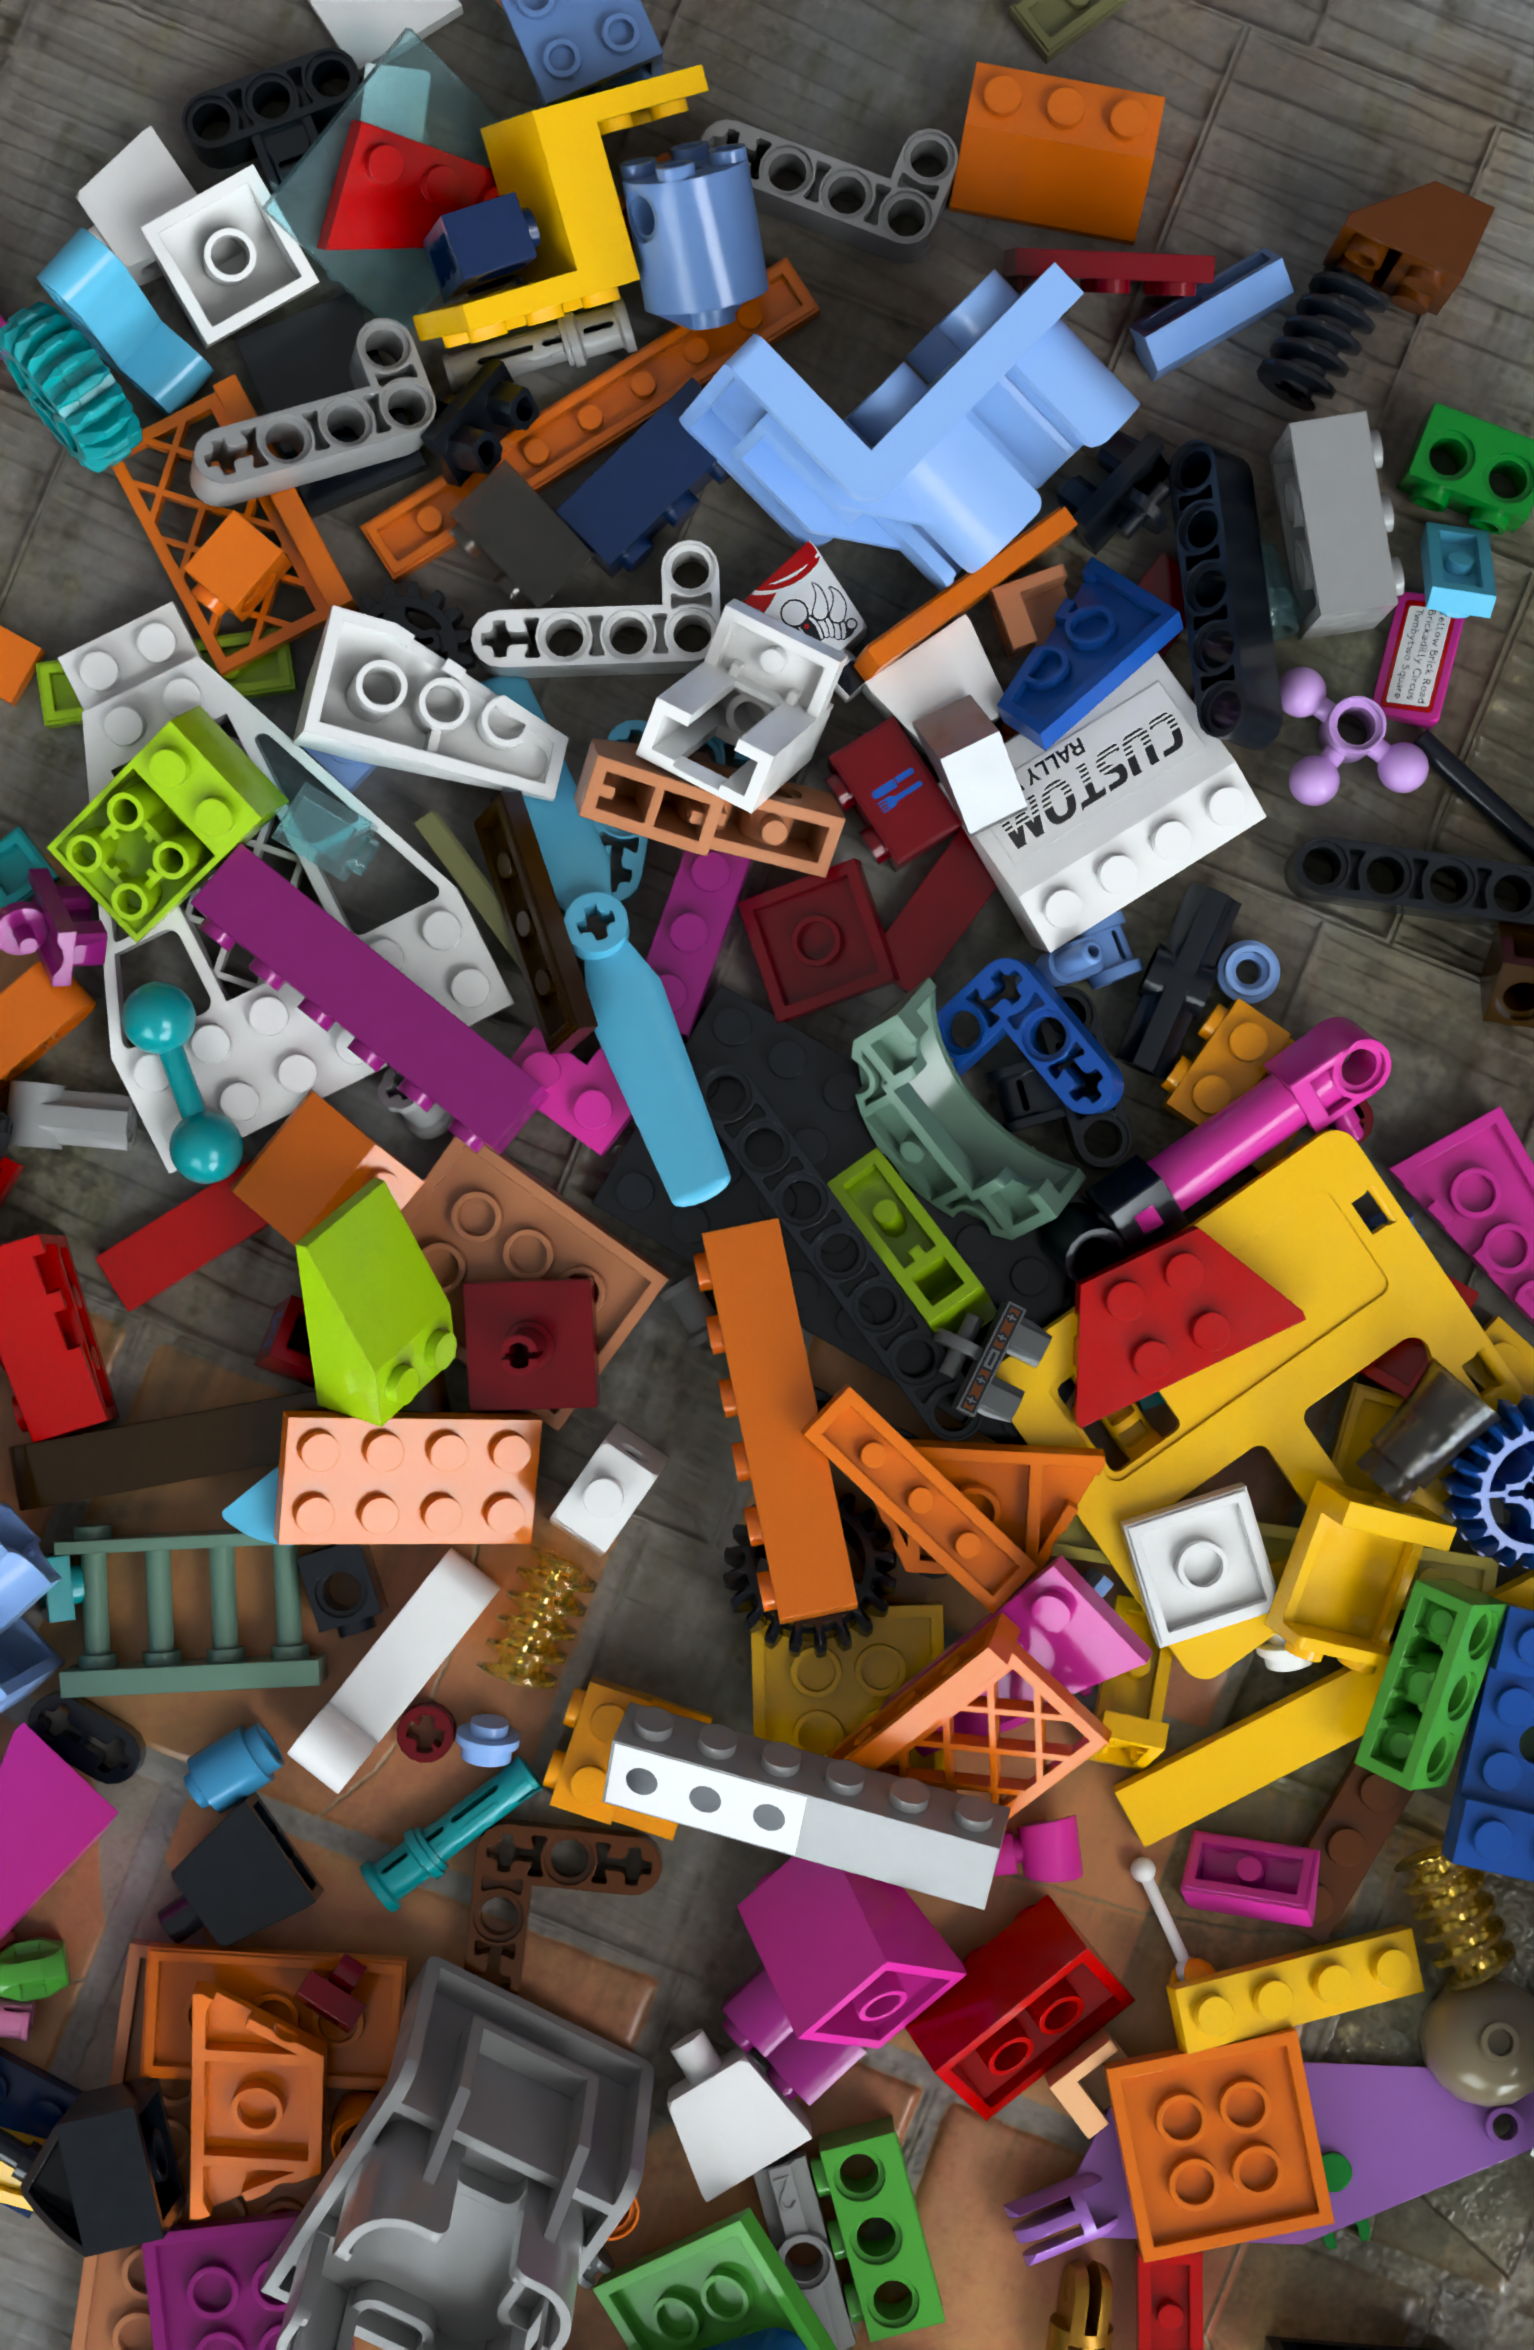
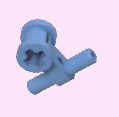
[1015,910,1145,991]

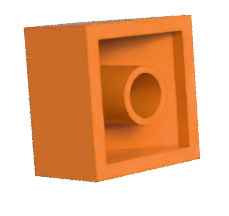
[230,1089,424,1247]

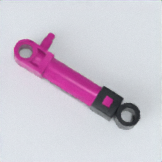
[1042,1017,1392,1283]

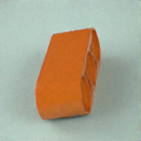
[0,961,97,1093]

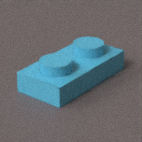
[1420,522,1497,618]

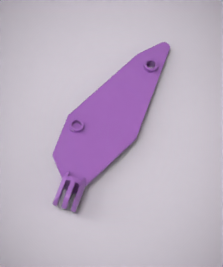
[1003,2062,1534,2267]

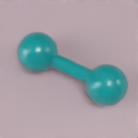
[122,981,243,1184]

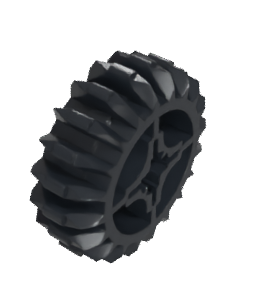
[723,1492,897,1658]

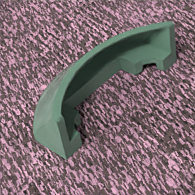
[851,977,1086,1240]

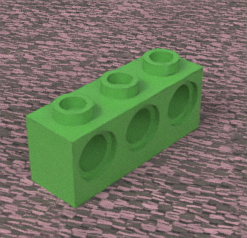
[1354,1579,1508,1791]
[810,2115,946,2342]

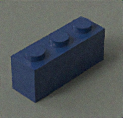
[555,377,731,578]

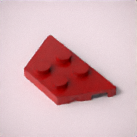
[1071,1226,1306,1429]

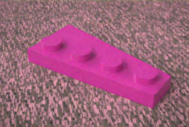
[1385,1106,1534,1326]
[879,1555,1153,1757]

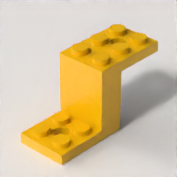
[412,64,709,349]

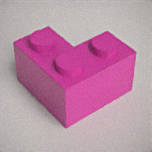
[510,1027,633,1158]

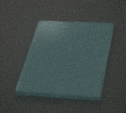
[261,28,500,331]

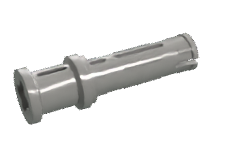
[442,295,638,395]

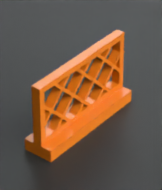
[111,374,360,677]
[827,1612,1112,1819]

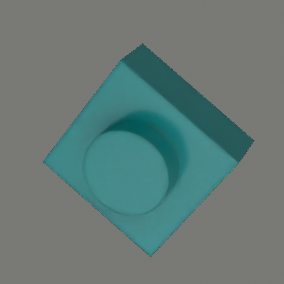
[41,1553,85,1623]

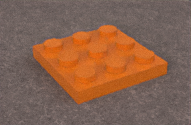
[1103,2026,1335,2263]

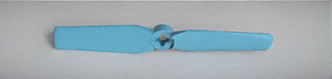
[480,676,731,1207]

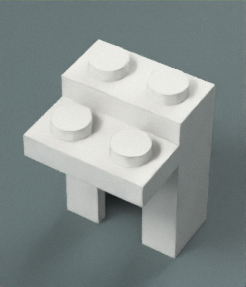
[635,598,848,813]

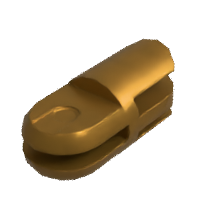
[1045,2259,1114,2350]

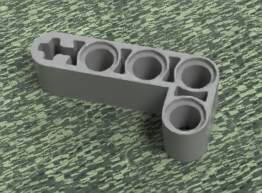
[700,119,958,264]
[189,318,437,507]

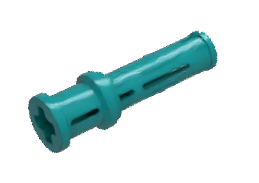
[359,1755,544,1913]

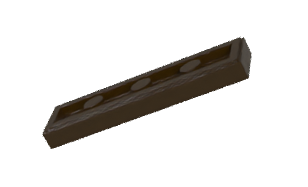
[474,791,598,1055]

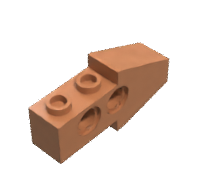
[574,738,846,878]

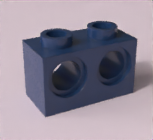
[422,192,540,304]

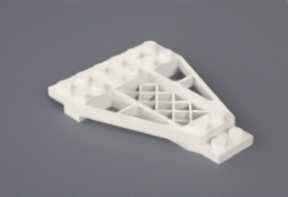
[58,601,515,1174]

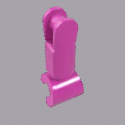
[994,1815,1083,1883]

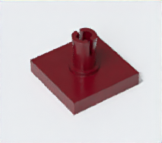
[463,1276,601,1411]

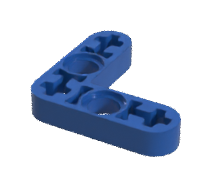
[937,958,1124,1114]

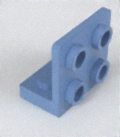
[500,0,663,108]

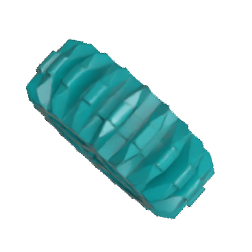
[0,301,142,473]

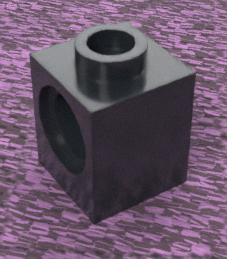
[296,1544,389,1638]

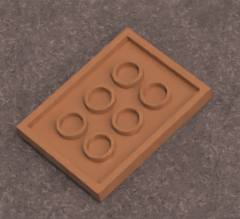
[401,1136,671,1432]

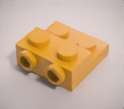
[1160,998,1300,1174]
[542,1675,713,1841]

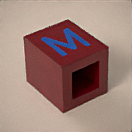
[254,1295,315,1388]

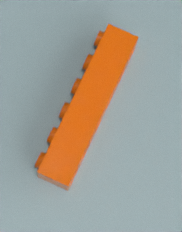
[693,1218,858,1625]

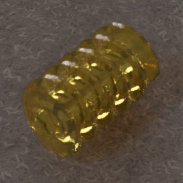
[477,1544,597,1689]
[1394,1844,1516,1992]

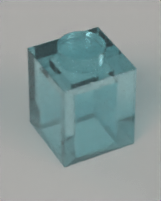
[271,782,380,882]

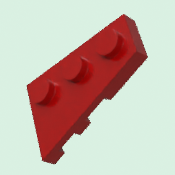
[316,120,499,250]

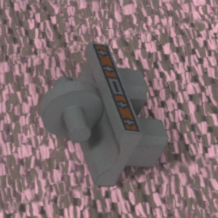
[933,1301,1052,1423]

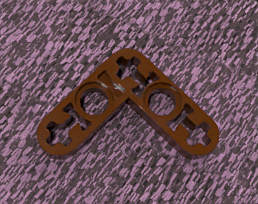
[464,1819,663,1995]

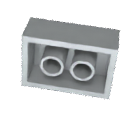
[1269,411,1404,640]

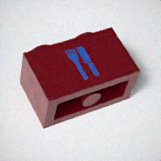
[824,716,962,872]

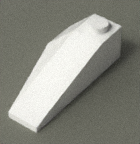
[292,605,568,801]

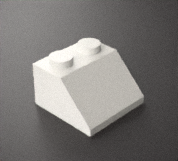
[140,164,319,350]

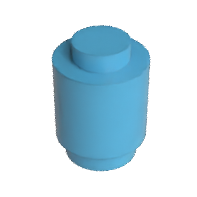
[184,1722,285,1813]

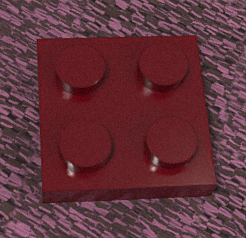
[737,858,901,1023]

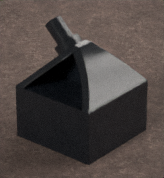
[0,2077,187,2257]

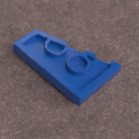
[997,557,1184,751]

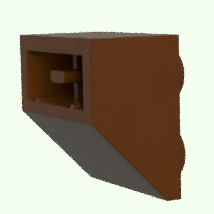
[1322,181,1495,316]

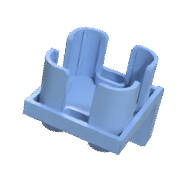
[679,262,1141,592]

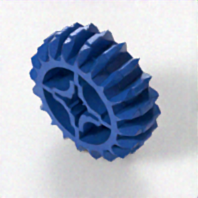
[1439,1393,1534,1570]

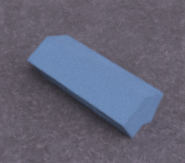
[1129,247,1294,382]

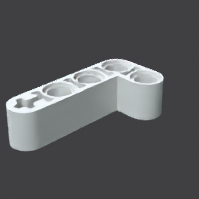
[471,540,721,678]
[287,1547,501,1794]

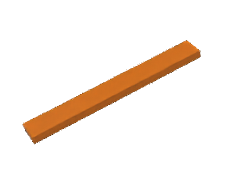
[359,257,820,584]

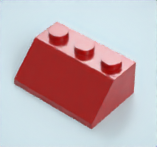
[905,1894,1135,2121]

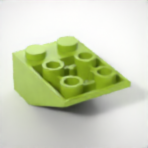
[47,705,289,943]

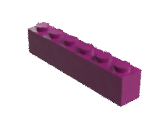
[191,843,549,1156]

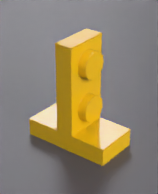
[1083,1594,1173,1771]

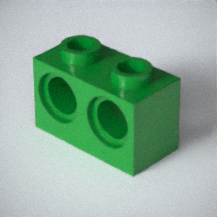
[1396,402,1534,535]

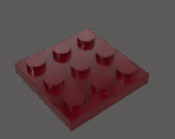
[1003,248,1216,297]

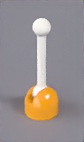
[1130,1857,1217,1985]

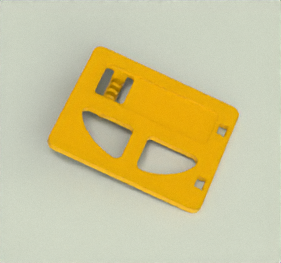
[995,1129,1527,1679]

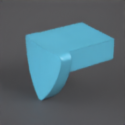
[222,1466,292,1546]

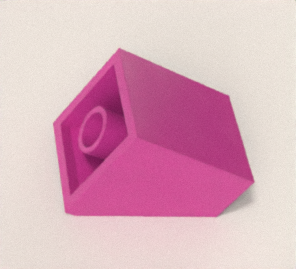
[0,1722,119,1941]
[737,1856,967,2049]

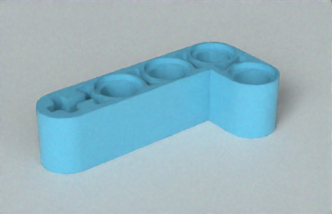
[36,227,215,416]

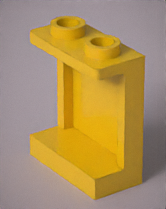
[1264,1479,1457,1674]

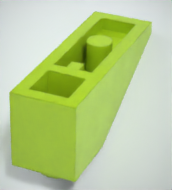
[826,1147,997,1352]

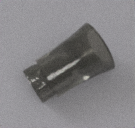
[1355,1357,1502,1506]

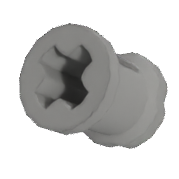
[377,1067,454,1139]

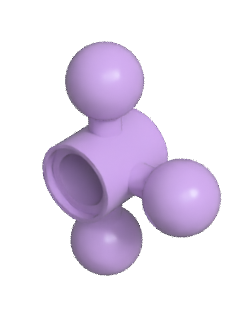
[1279,666,1429,806]

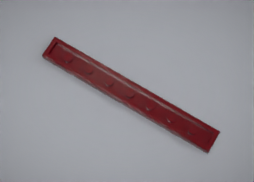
[885,552,1186,993]

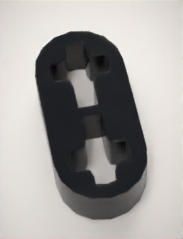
[28,1691,146,1784]

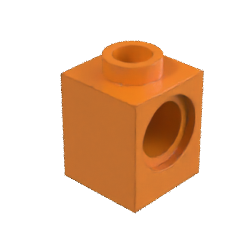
[183,510,292,622]

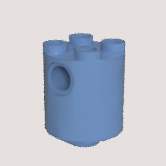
[619,141,769,330]

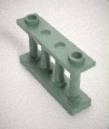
[54,1524,328,1698]

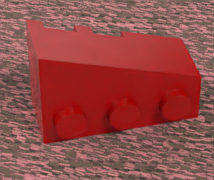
[0,1234,120,1443]

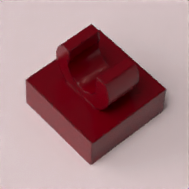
[293,1953,367,2034]

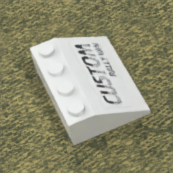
[937,653,1267,953]

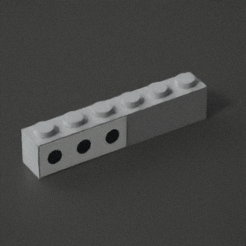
[602,1702,1011,1910]

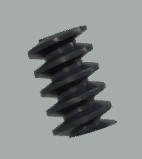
[1256,265,1389,411]

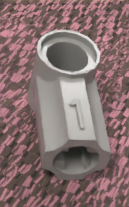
[7,1081,138,1151]

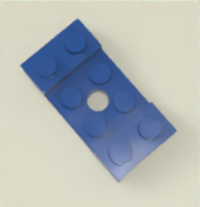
[1441,1601,1534,1882]

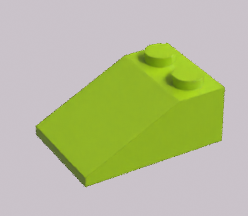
[295,1178,457,1427]

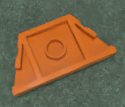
[873,1439,1105,1579]
[190,1981,328,2220]

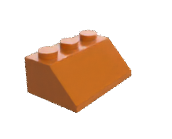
[949,62,1166,246]

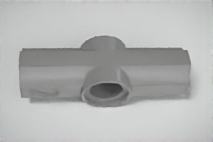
[753,2150,856,2350]

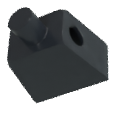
[157,1792,324,1947]

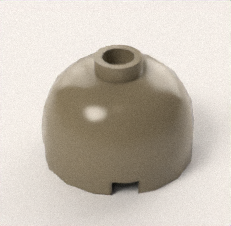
[1419,1974,1534,2107]

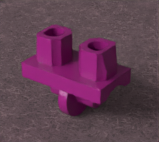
[0,868,108,987]

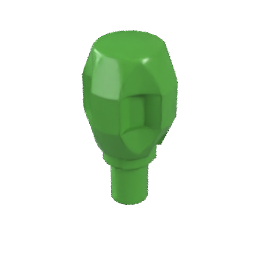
[0,1936,71,2002]

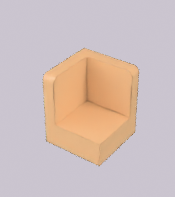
[1044,2026,1129,2139]

